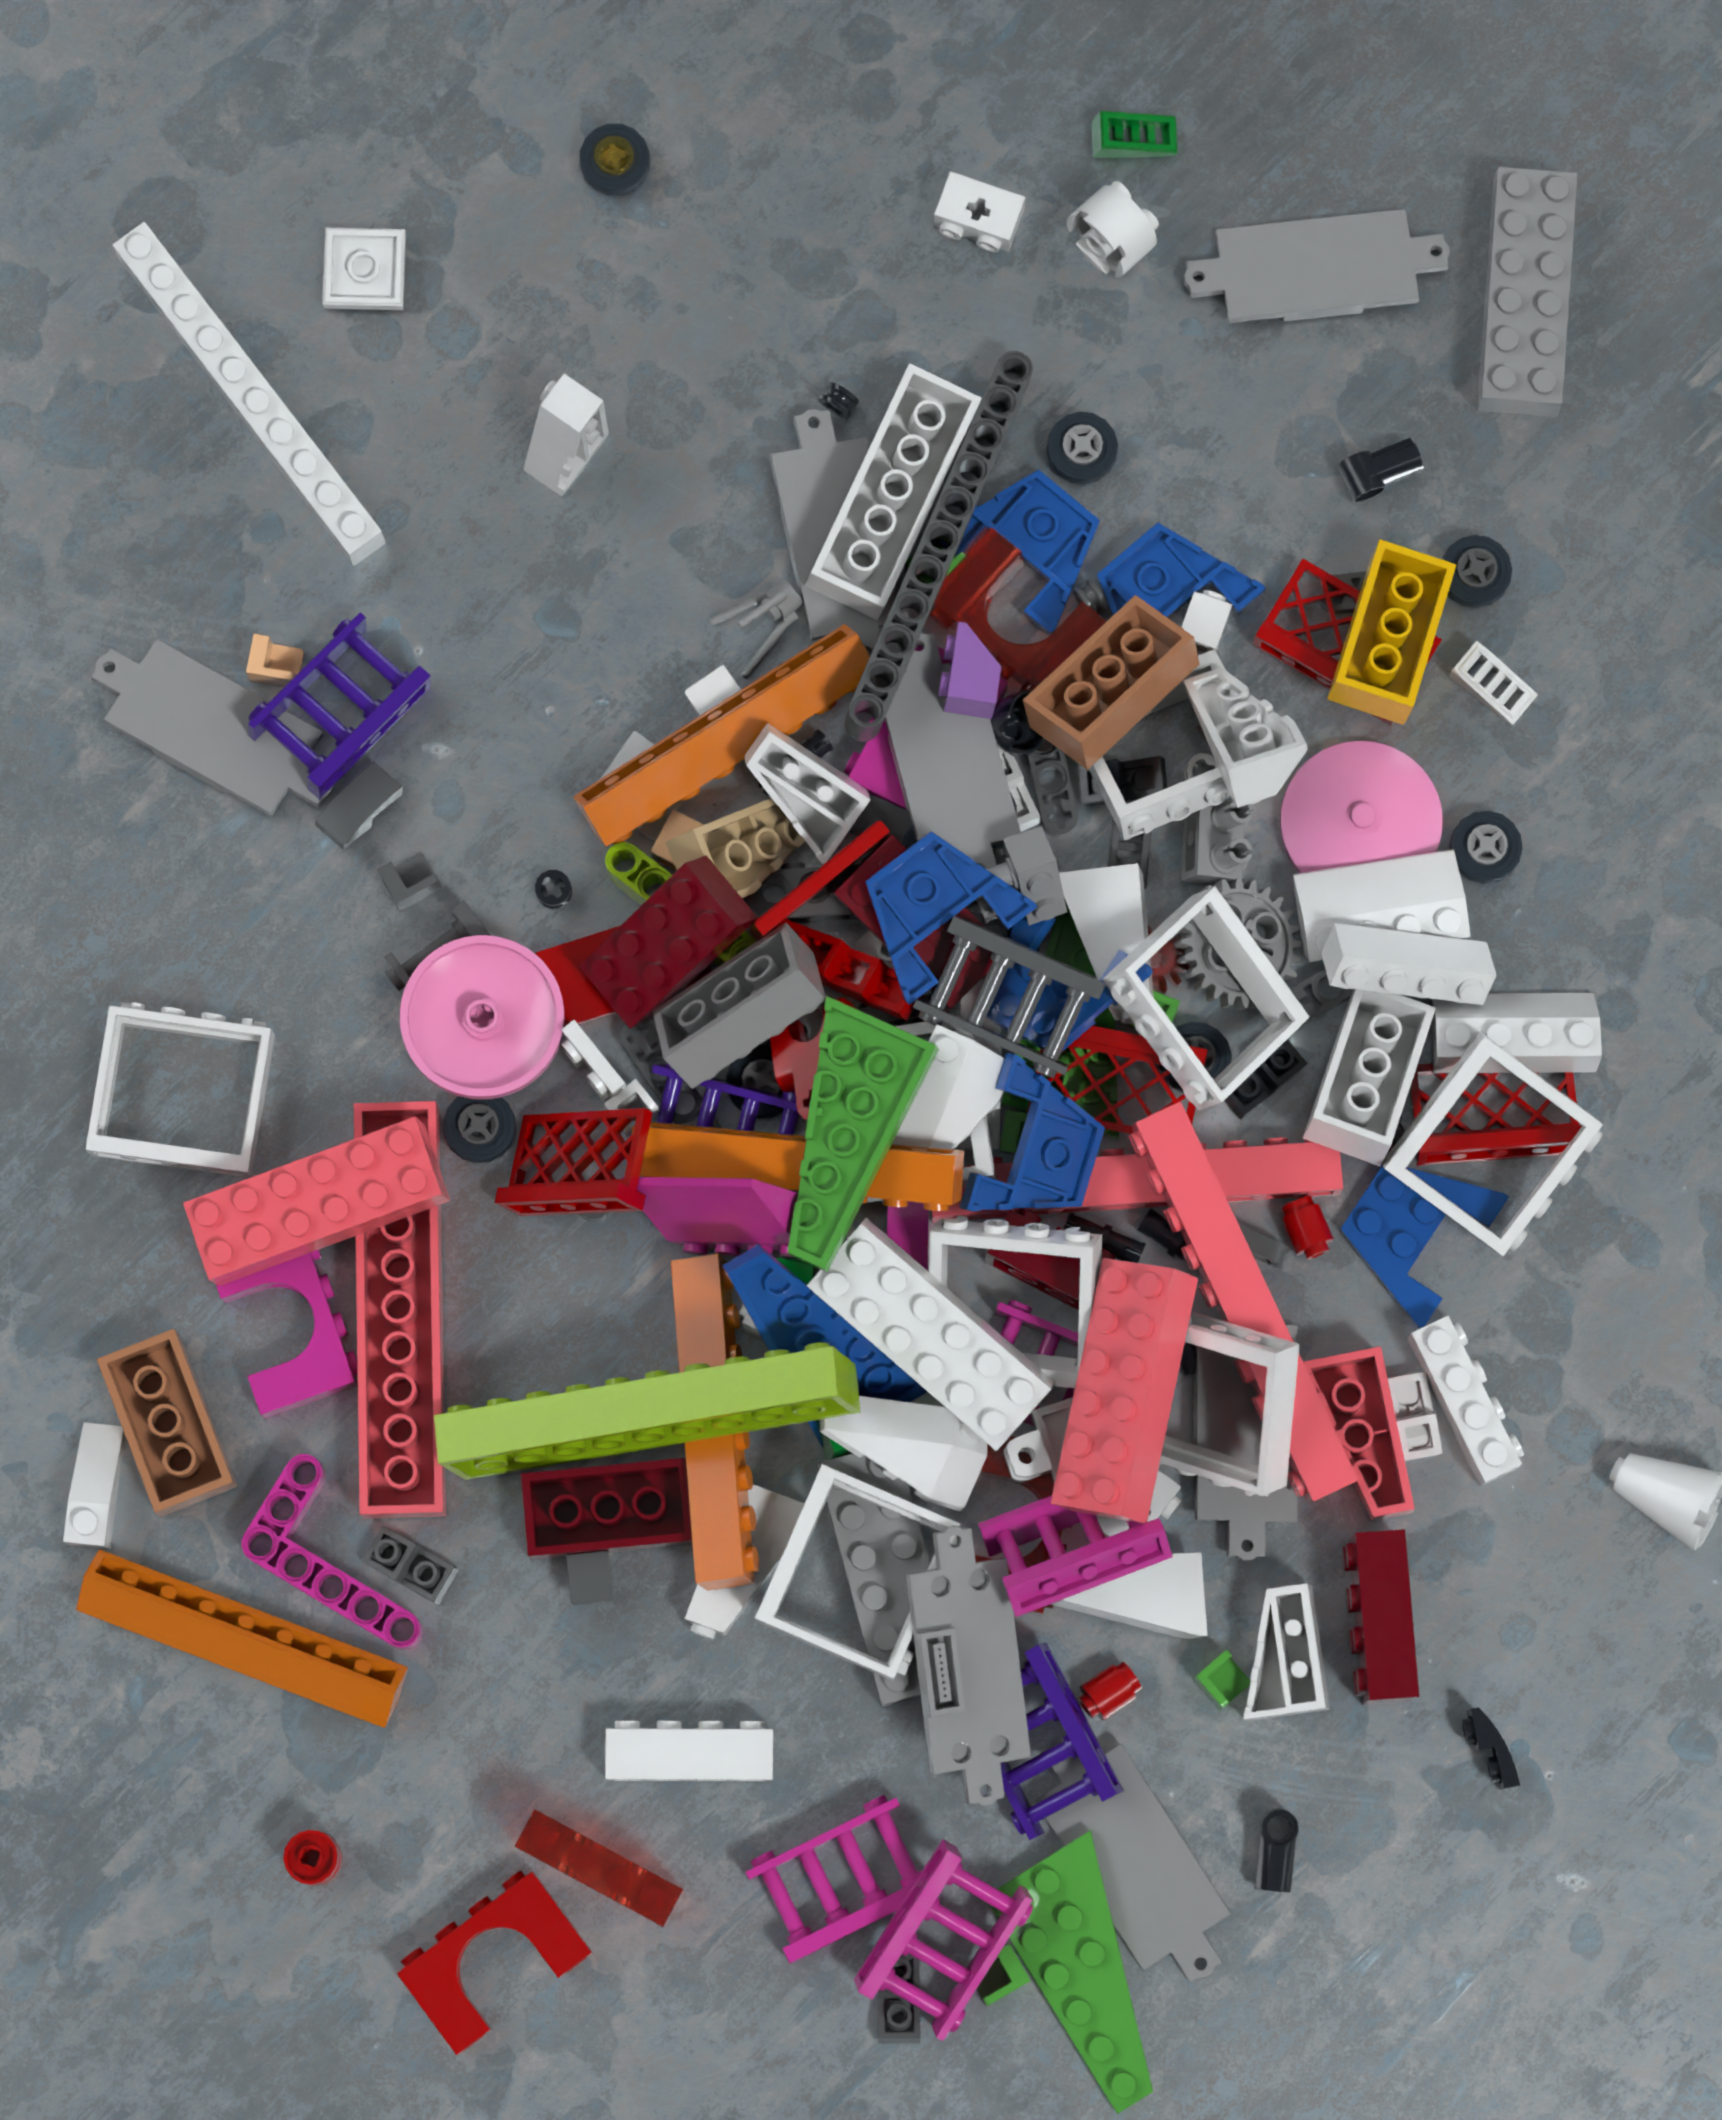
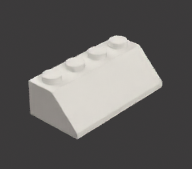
[1292,849,1471,962]
[1430,993,1602,1073]

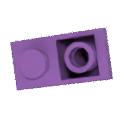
[938,622,1001,719]

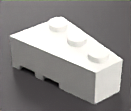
[523,373,609,497]
[745,723,871,865]
[1243,1583,1330,1721]

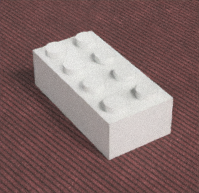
[1303,989,1436,1166]

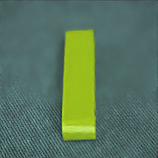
[605,842,757,966]

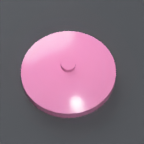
[1280,741,1443,873]
[400,935,565,1100]

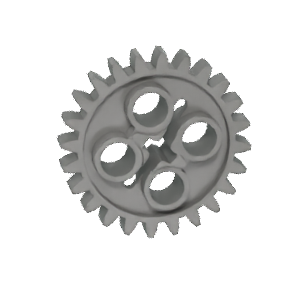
[1174,877,1303,1011]

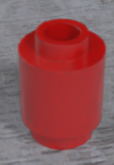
[1281,1196,1334,1260]
[1078,1662,1142,1721]

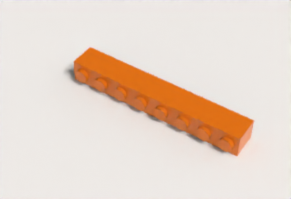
[573,624,870,847]
[632,1122,964,1211]
[671,1253,760,1591]
[76,1549,408,1728]

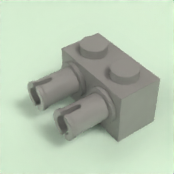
[1181,798,1254,885]
[977,826,1067,925]

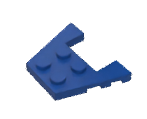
[934,469,1100,637]
[1097,523,1266,618]
[864,831,1038,1005]
[986,917,1153,1051]
[959,1053,1105,1211]
[1339,1166,1509,1329]

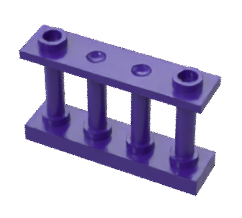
[248,612,431,800]
[651,1062,810,1192]
[1000,1642,1124,1840]

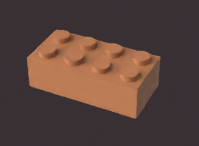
[1023,595,1200,770]
[97,1329,238,1517]

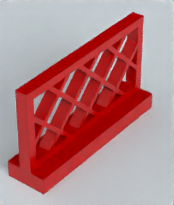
[1252,558,1442,726]
[1027,1026,1209,1134]
[1410,1063,1582,1166]
[494,1108,653,1216]

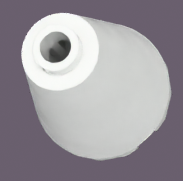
[1609,1453,1722,1551]

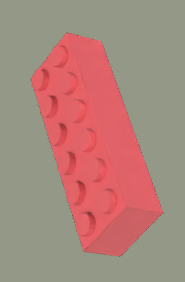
[183,1117,451,1286]
[1050,1258,1198,1524]

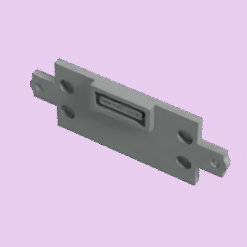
[1184,209,1450,323]
[770,408,909,654]
[875,633,1021,869]
[91,638,332,816]
[1192,1325,1297,1561]
[906,1526,1031,1806]
[1034,1736,1231,1983]

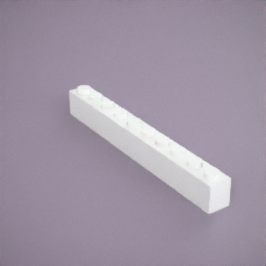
[112,221,386,567]

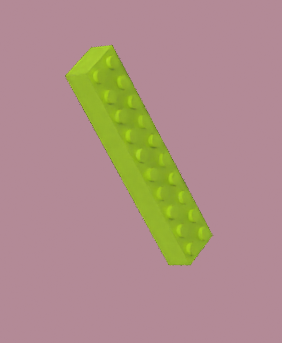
[434,1342,861,1480]

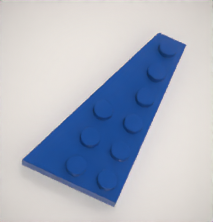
[722,1244,928,1449]

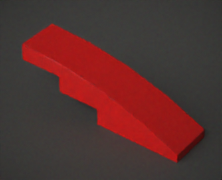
[776,919,921,1021]

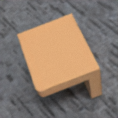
[246,634,304,687]
[650,809,704,871]

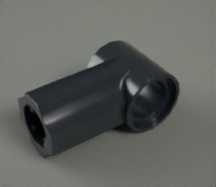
[1337,437,1424,503]
[1254,1808,1299,1893]

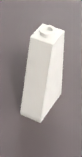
[1059,863,1154,1024]
[685,1484,805,1639]
[1051,1552,1208,1639]

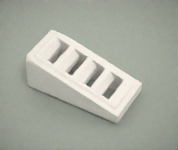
[1449,641,1538,727]

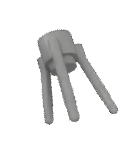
[709,580,803,678]

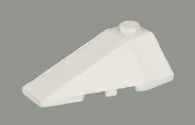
[1183,667,1308,808]
[892,1024,1004,1150]
[820,1396,987,1511]

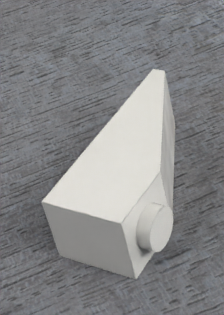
[63,1422,125,1550]

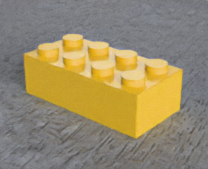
[1327,539,1457,725]

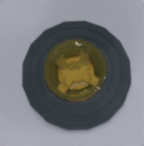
[579,124,650,196]

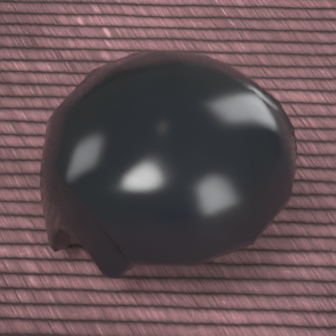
[991,691,1043,755]

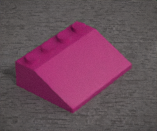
[622,1177,798,1258]

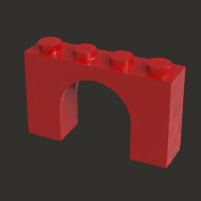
[397,1870,593,2055]

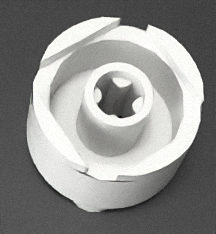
[1066,181,1159,278]

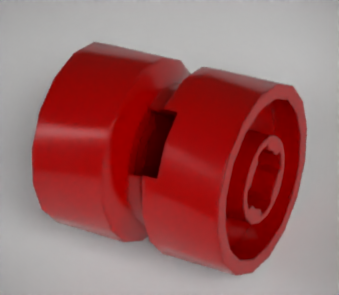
[283,1830,343,1886]

